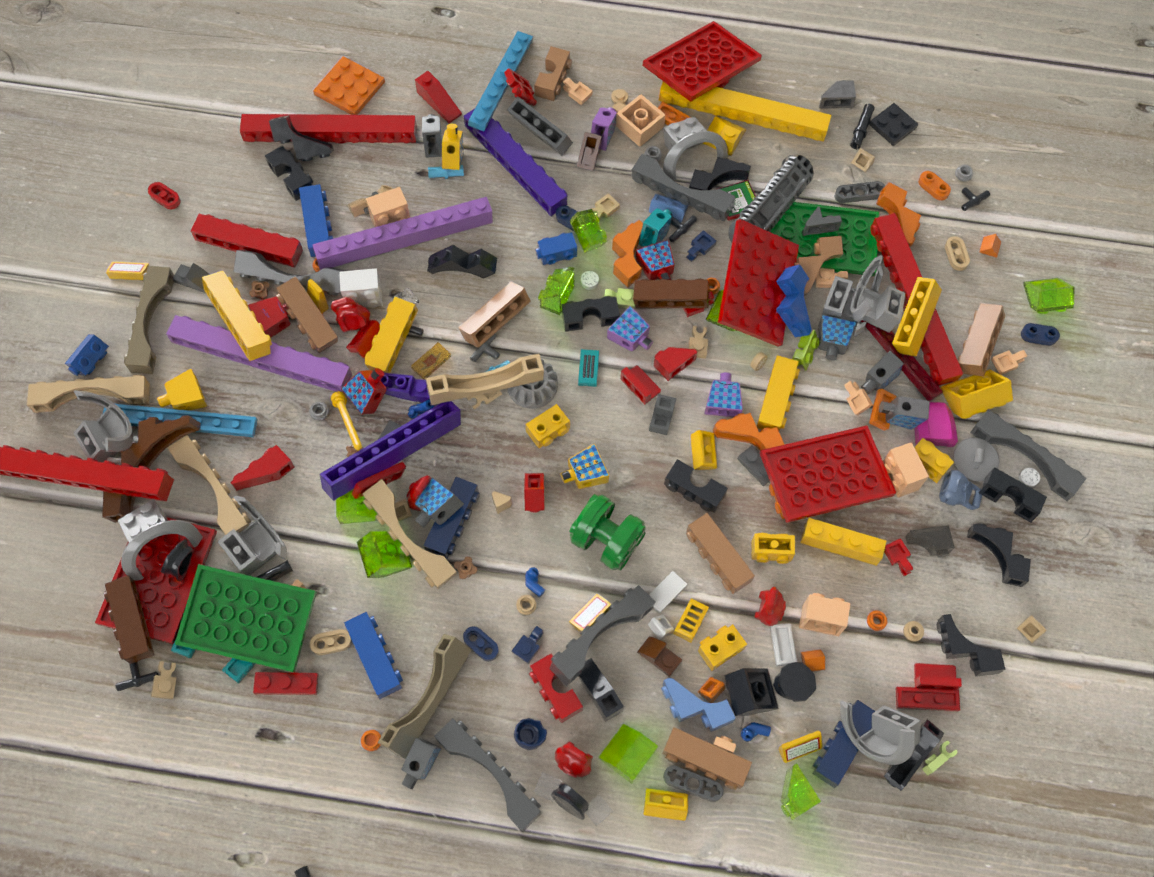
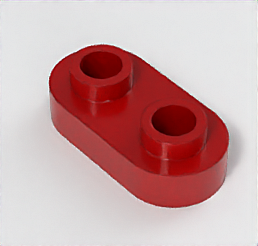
[148,182,181,210]

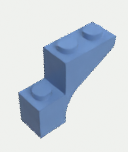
[661,678,736,732]

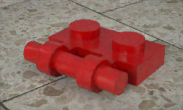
[504,68,537,106]

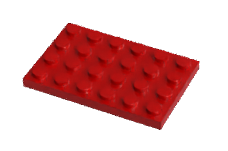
[642,21,762,102]
[718,219,799,347]
[759,425,896,523]
[95,517,217,644]

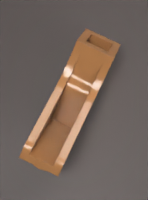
[794,236,843,296]

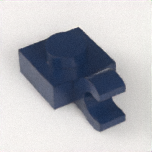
[686,230,717,262]
[511,626,544,664]

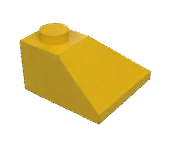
[703,116,746,156]

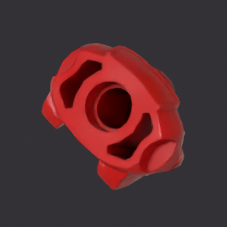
[331,297,370,332]
[406,475,432,511]
[755,587,786,626]
[555,741,593,778]

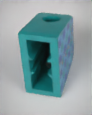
[638,208,673,247]

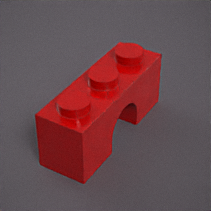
[529,653,583,723]

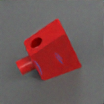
[248,297,291,338]

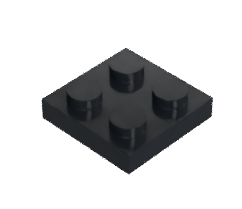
[869,103,918,146]

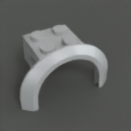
[663,117,728,180]
[850,255,905,332]
[822,265,884,337]
[74,390,134,462]
[218,496,287,576]
[118,500,203,580]
[840,701,921,765]

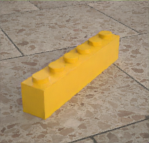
[202,271,272,361]

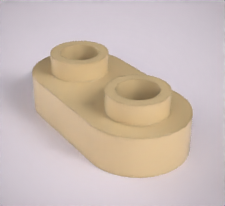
[945,236,970,271]
[310,629,352,656]

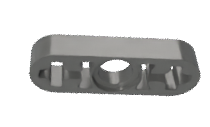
[834,181,885,203]
[663,765,723,802]

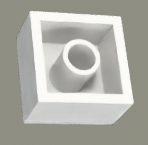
[339,268,383,308]

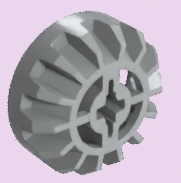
[507,359,558,409]

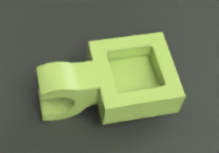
[604,288,635,309]
[922,741,958,776]

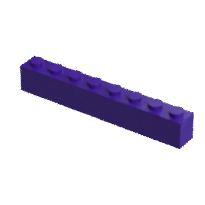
[464,108,568,217]
[320,401,461,501]

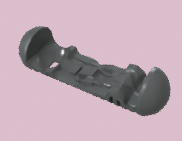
[728,154,814,243]

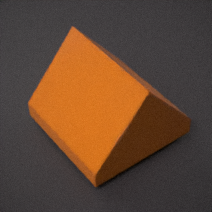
[979,234,1001,258]
[800,649,825,672]
[698,677,725,703]

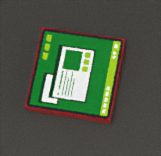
[718,180,756,221]

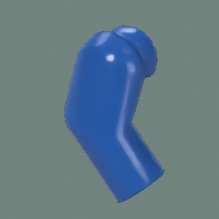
[741,722,771,742]

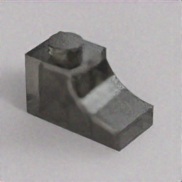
[905,525,955,558]

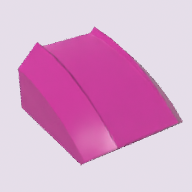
[914,402,958,447]

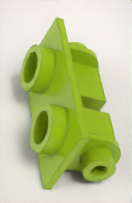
[792,330,819,371]

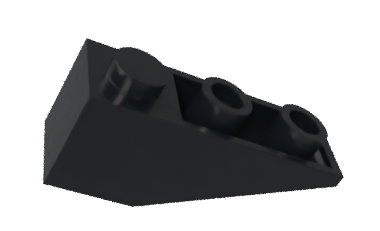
[578,658,624,722]

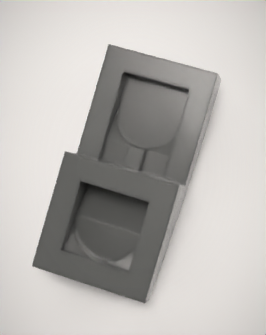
[649,394,676,435]

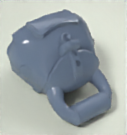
[939,470,982,510]

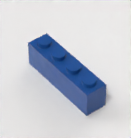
[299,184,333,257]
[344,612,403,699]

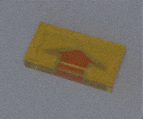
[411,342,451,380]

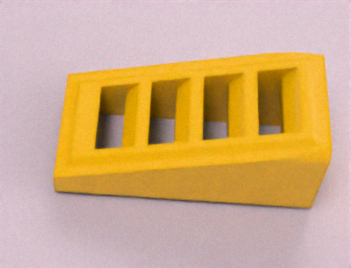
[307,279,329,314]
[673,598,709,643]

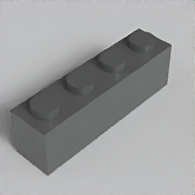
[507,97,573,156]

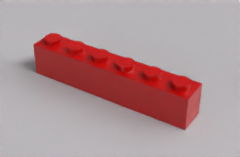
[191,213,303,268]

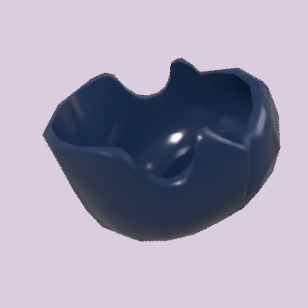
[514,718,547,751]

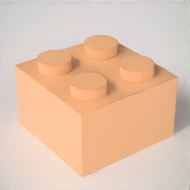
[616,94,665,147]
[366,187,410,227]
[883,442,929,498]
[799,593,850,637]

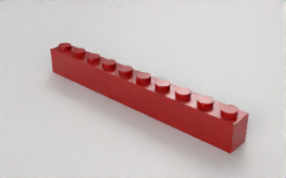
[240,114,417,144]
[870,213,963,386]
[0,445,175,502]

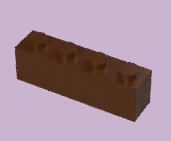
[633,278,710,309]
[104,575,155,664]

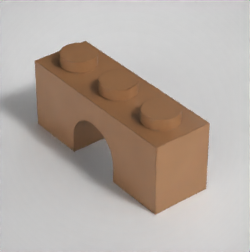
[534,46,572,101]

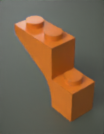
[876,182,921,247]
[612,220,643,288]
[713,413,785,451]

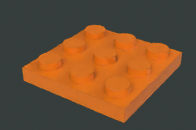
[313,56,385,115]

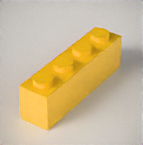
[892,277,942,357]
[364,297,418,373]
[756,355,800,431]
[800,518,886,566]

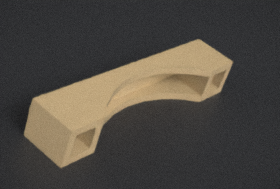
[426,353,544,405]
[27,375,150,413]
[167,435,251,535]
[363,479,457,589]

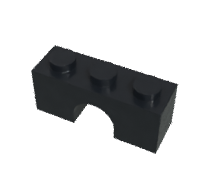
[265,145,313,201]
[562,296,620,332]
[664,459,728,513]
[979,467,1047,523]

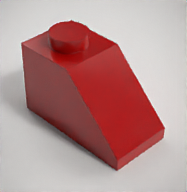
[654,347,698,381]
[524,473,545,513]

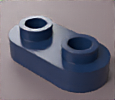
[556,206,588,233]
[1021,323,1060,346]
[463,626,499,662]

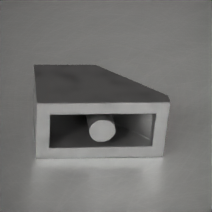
[819,80,856,109]

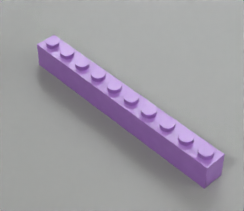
[312,197,493,270]
[166,315,352,393]

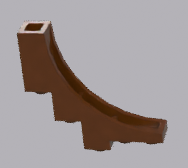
[102,415,201,523]

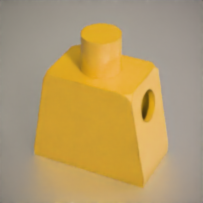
[157,369,207,411]

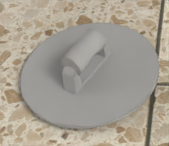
[953,438,999,481]

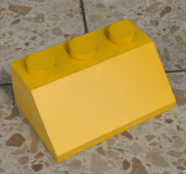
[940,369,1013,419]

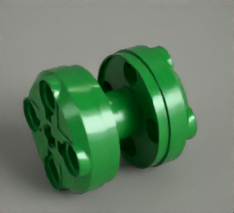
[569,494,646,571]

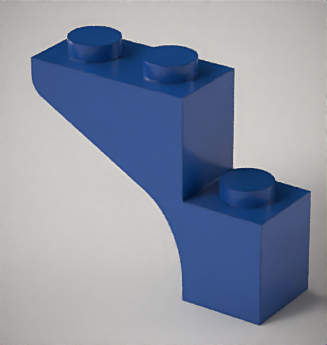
[776,264,812,338]

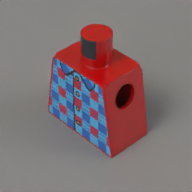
[635,240,675,280]
[341,368,386,415]

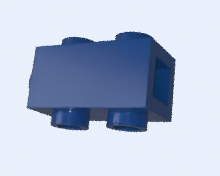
[535,232,577,265]
[65,334,109,376]

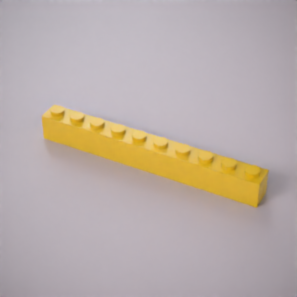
[659,82,831,142]

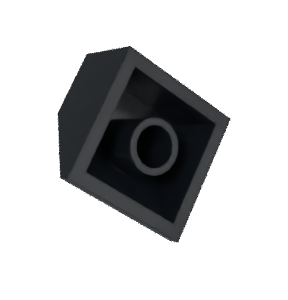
[724,668,779,716]

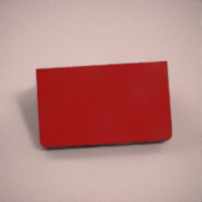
[346,320,380,359]
[620,365,661,405]
[914,663,962,689]

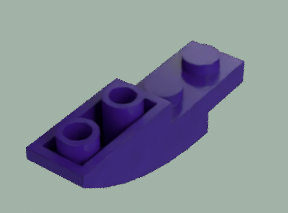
[381,373,430,403]

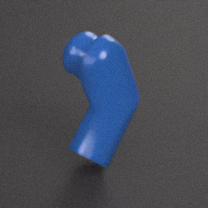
[408,400,434,419]
[525,567,546,598]

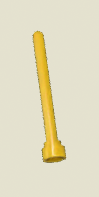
[330,391,362,451]

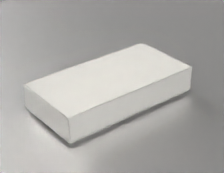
[649,571,687,614]
[770,623,797,667]

